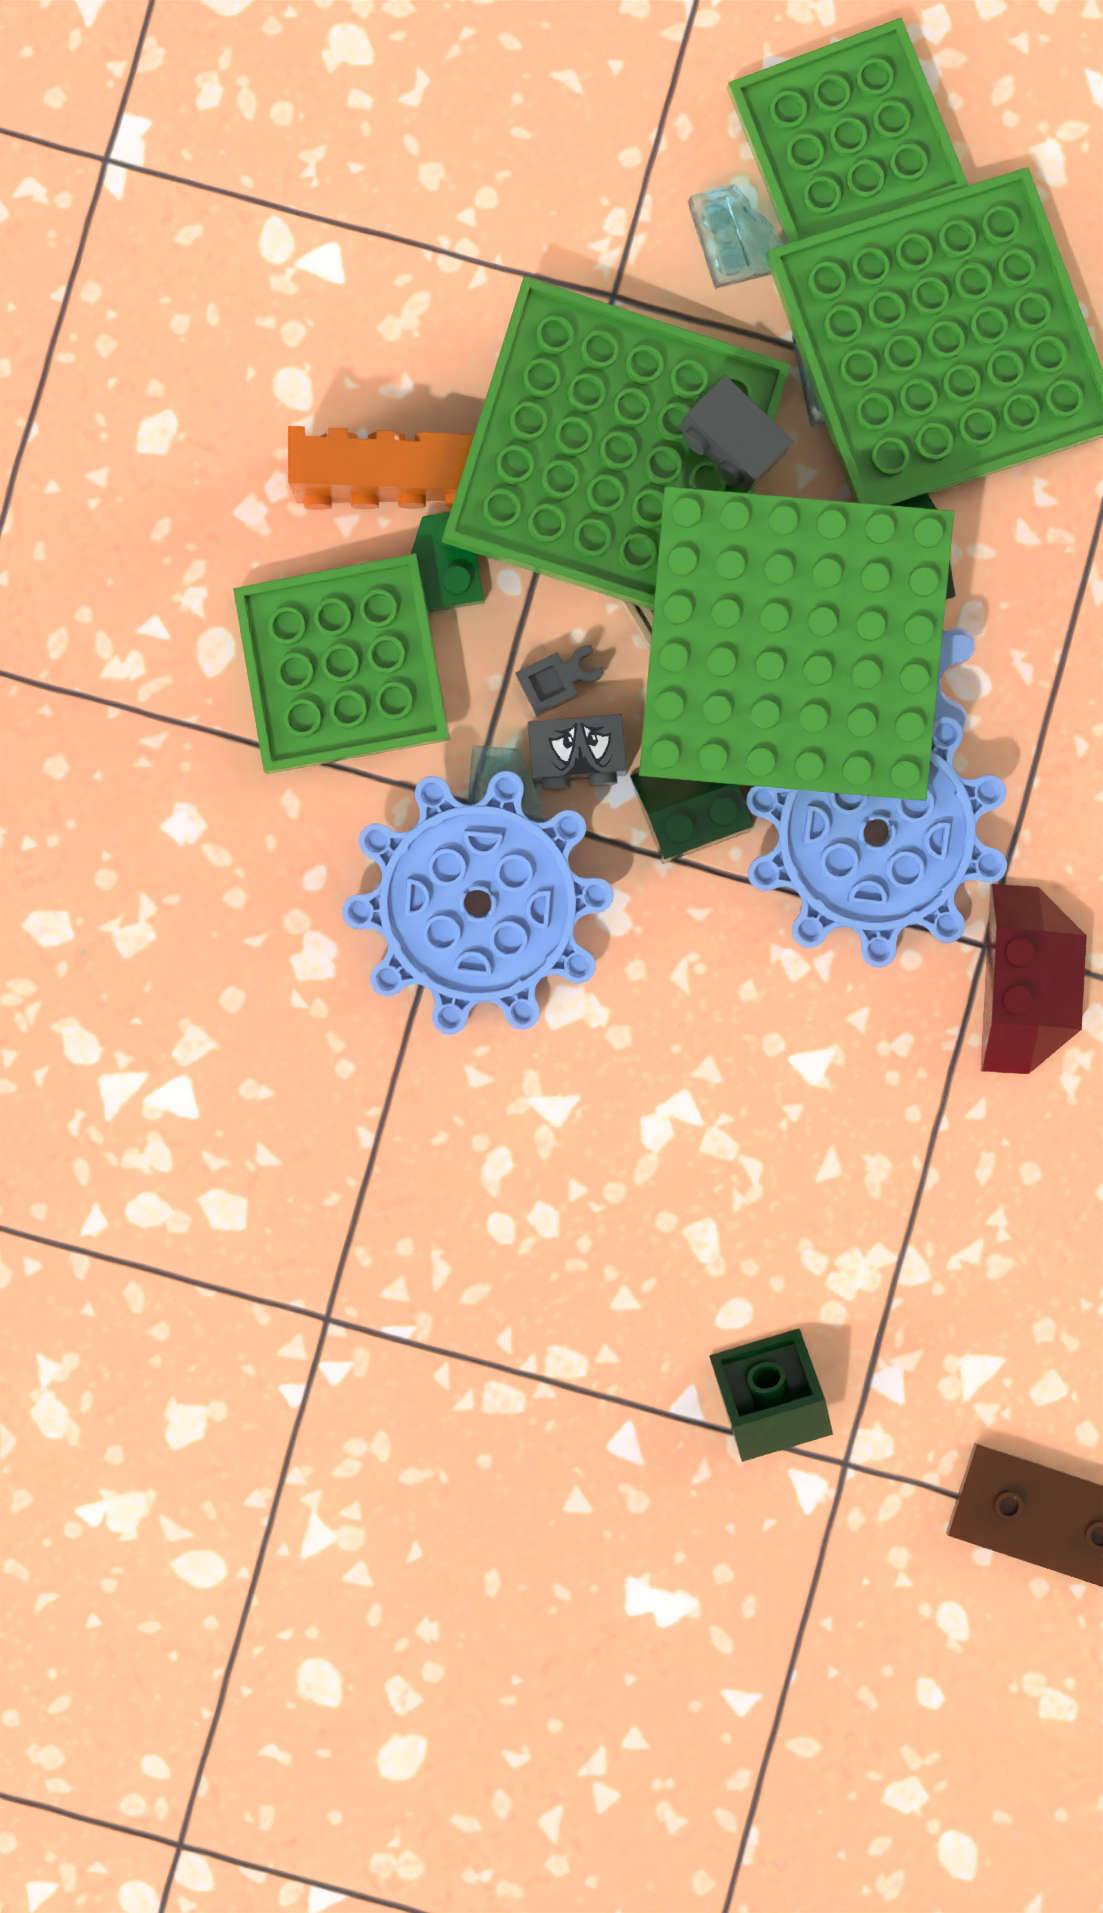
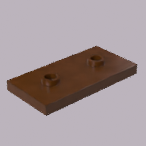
[946,1443,1103,1587]

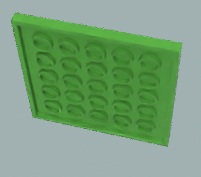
[765,167,1103,506]
[441,276,791,611]
[639,486,954,801]

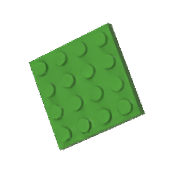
[727,17,969,244]
[233,553,450,774]

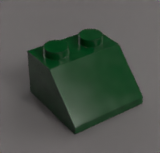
[630,773,754,864]
[709,1328,833,1462]

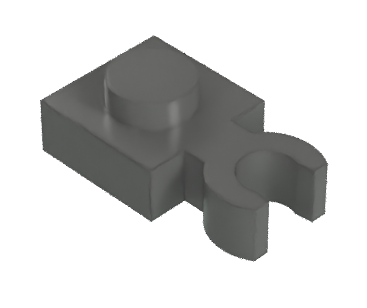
[515,645,604,717]

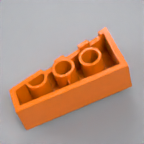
[288,426,474,510]

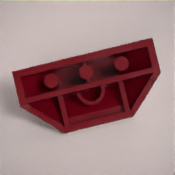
[980,884,1087,1074]

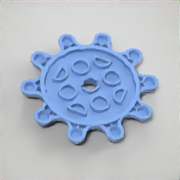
[746,717,1007,968]
[342,771,614,1035]

